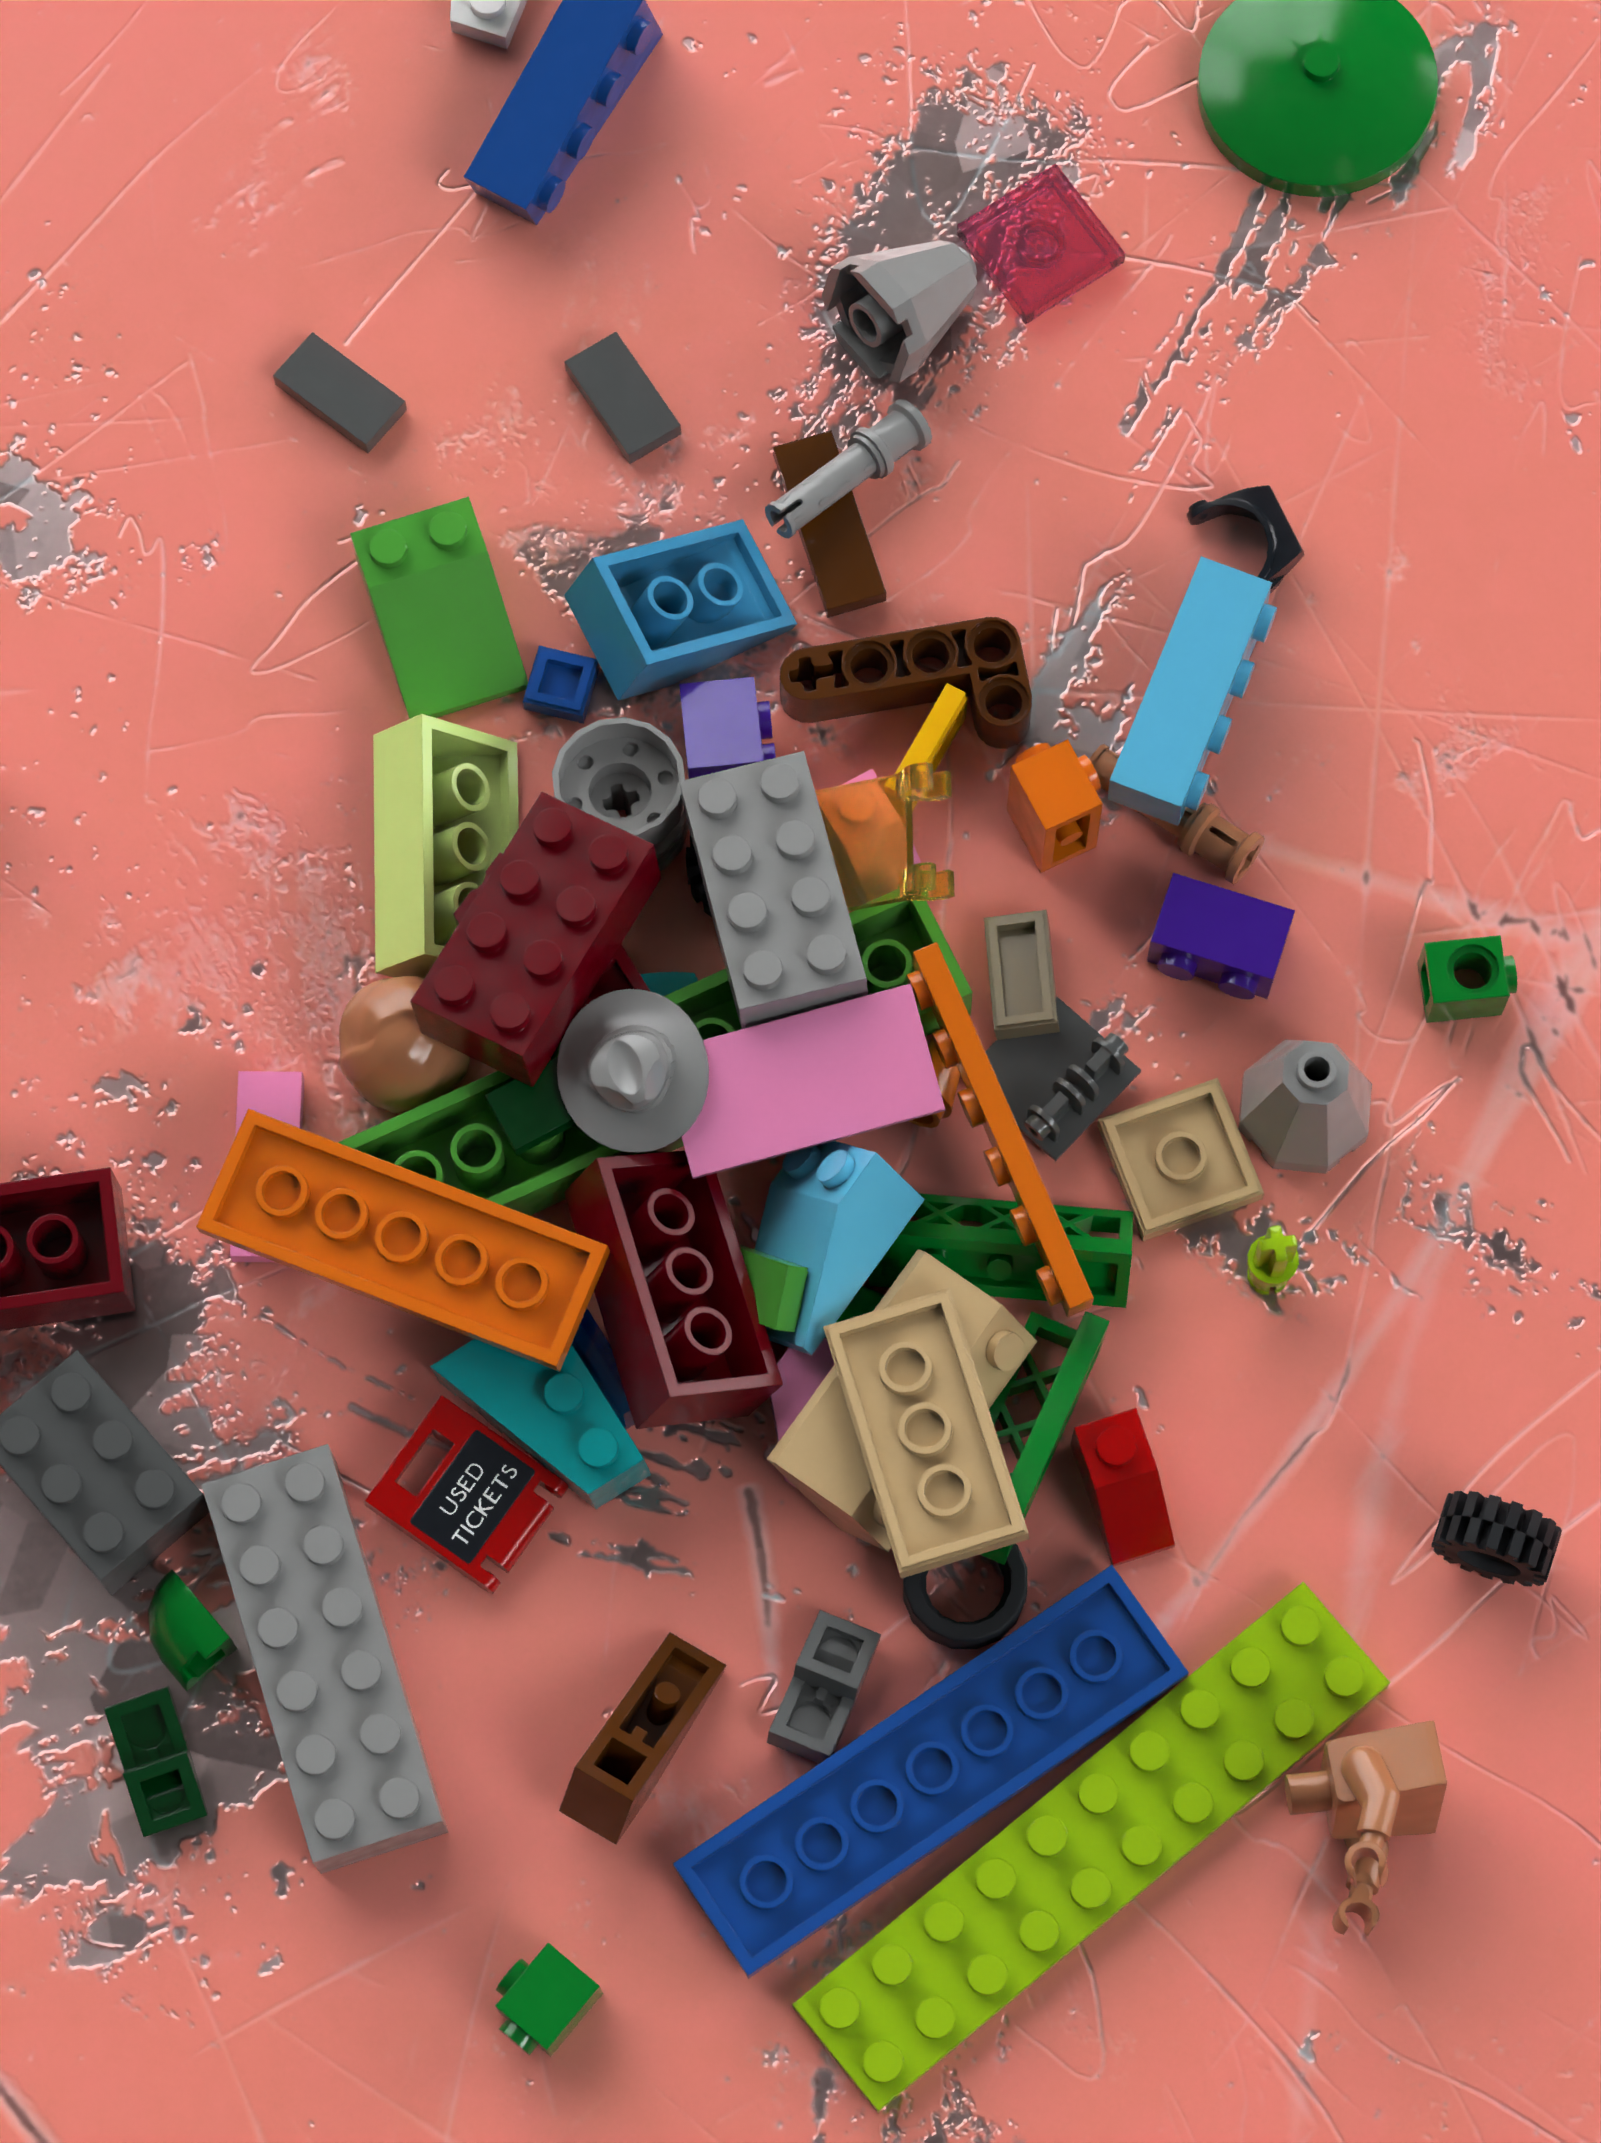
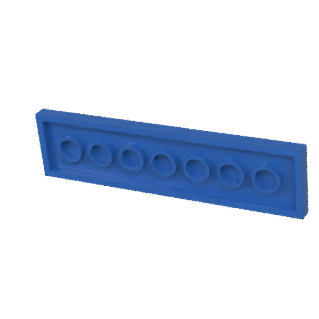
[673,1565,1189,1979]

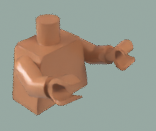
[1285,1721,1447,1936]

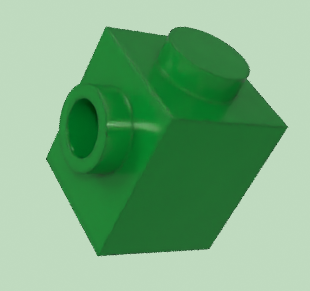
[495,1943,603,2057]

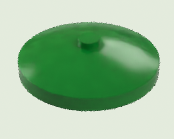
[1197,0,1438,197]

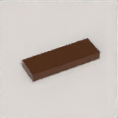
[773,430,886,618]

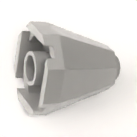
[822,240,978,383]
[1238,1040,1372,1174]

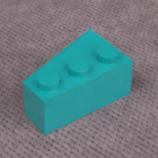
[430,1339,651,1509]

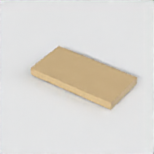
[823,1288,1029,1579]

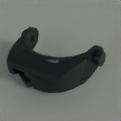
[1187,485,1304,593]

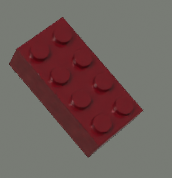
[410,792,661,1087]
[564,1151,783,1429]
[0,1167,135,1331]

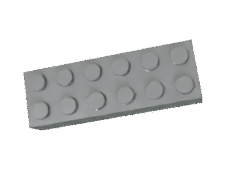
[201,1444,448,1874]

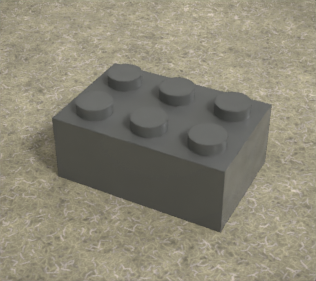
[0,1350,210,1595]

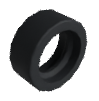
[903,1543,1027,1649]

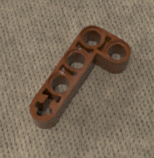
[780,617,1032,749]

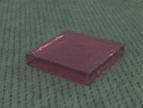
[957,163,1125,325]

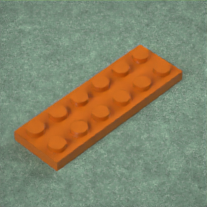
[196,1109,610,1372]

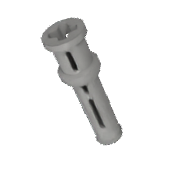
[765,399,932,539]

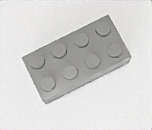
[679,751,868,1029]

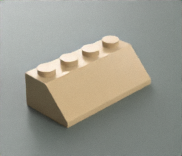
[767,1249,1037,1552]

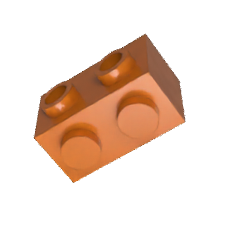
[1007,739,1103,873]

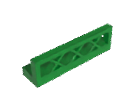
[868,1193,1133,1308]
[980,1311,1110,1565]

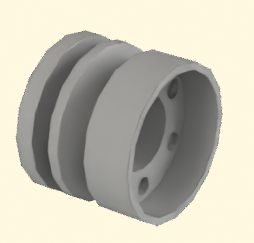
[552,717,689,871]

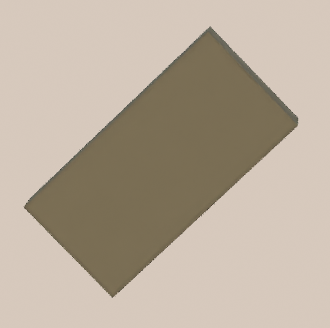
[984,910,1060,1040]

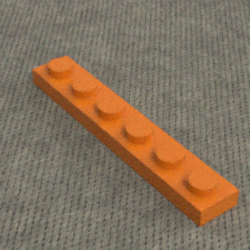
[906,942,1094,1318]

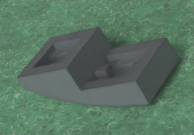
[767,1610,881,1764]

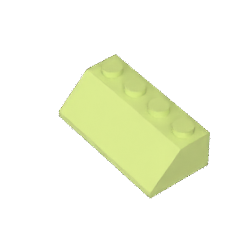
[373,714,519,978]

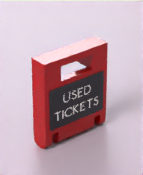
[364,1395,569,1594]

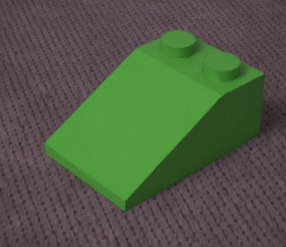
[350,497,528,719]

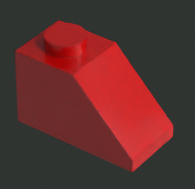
[1070,1408,1175,1567]

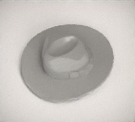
[557,989,709,1153]

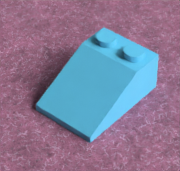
[755,1141,925,1355]

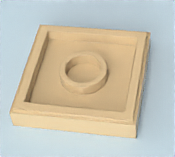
[1097,1078,1264,1241]

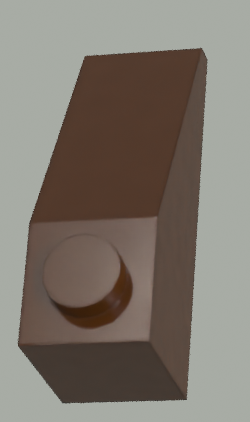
[559,1632,726,1844]

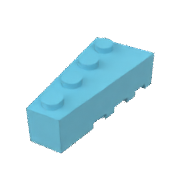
[1108,556,1277,826]

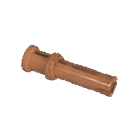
[1089,744,1264,885]

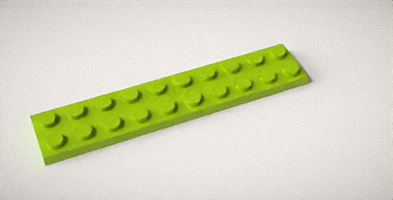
[792,1581,1390,2113]

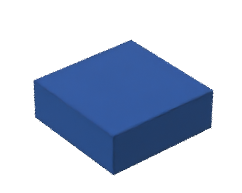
[523,646,600,724]

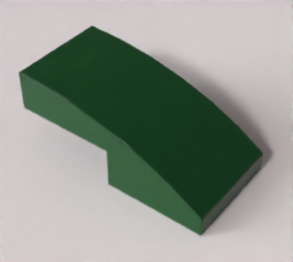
[104,1685,208,1837]

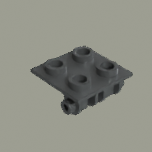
[961,996,1141,1162]

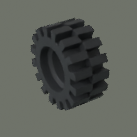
[1431,1491,1562,1586]

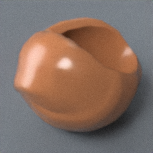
[339,976,470,1114]

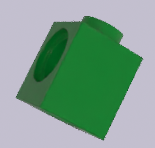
[1417,935,1517,1023]

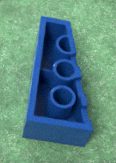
[464,0,663,225]

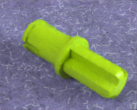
[1247,1225,1299,1295]

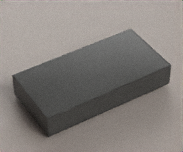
[273,332,407,453]
[565,332,681,464]

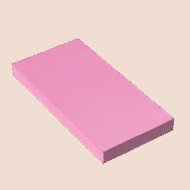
[682,983,945,1179]

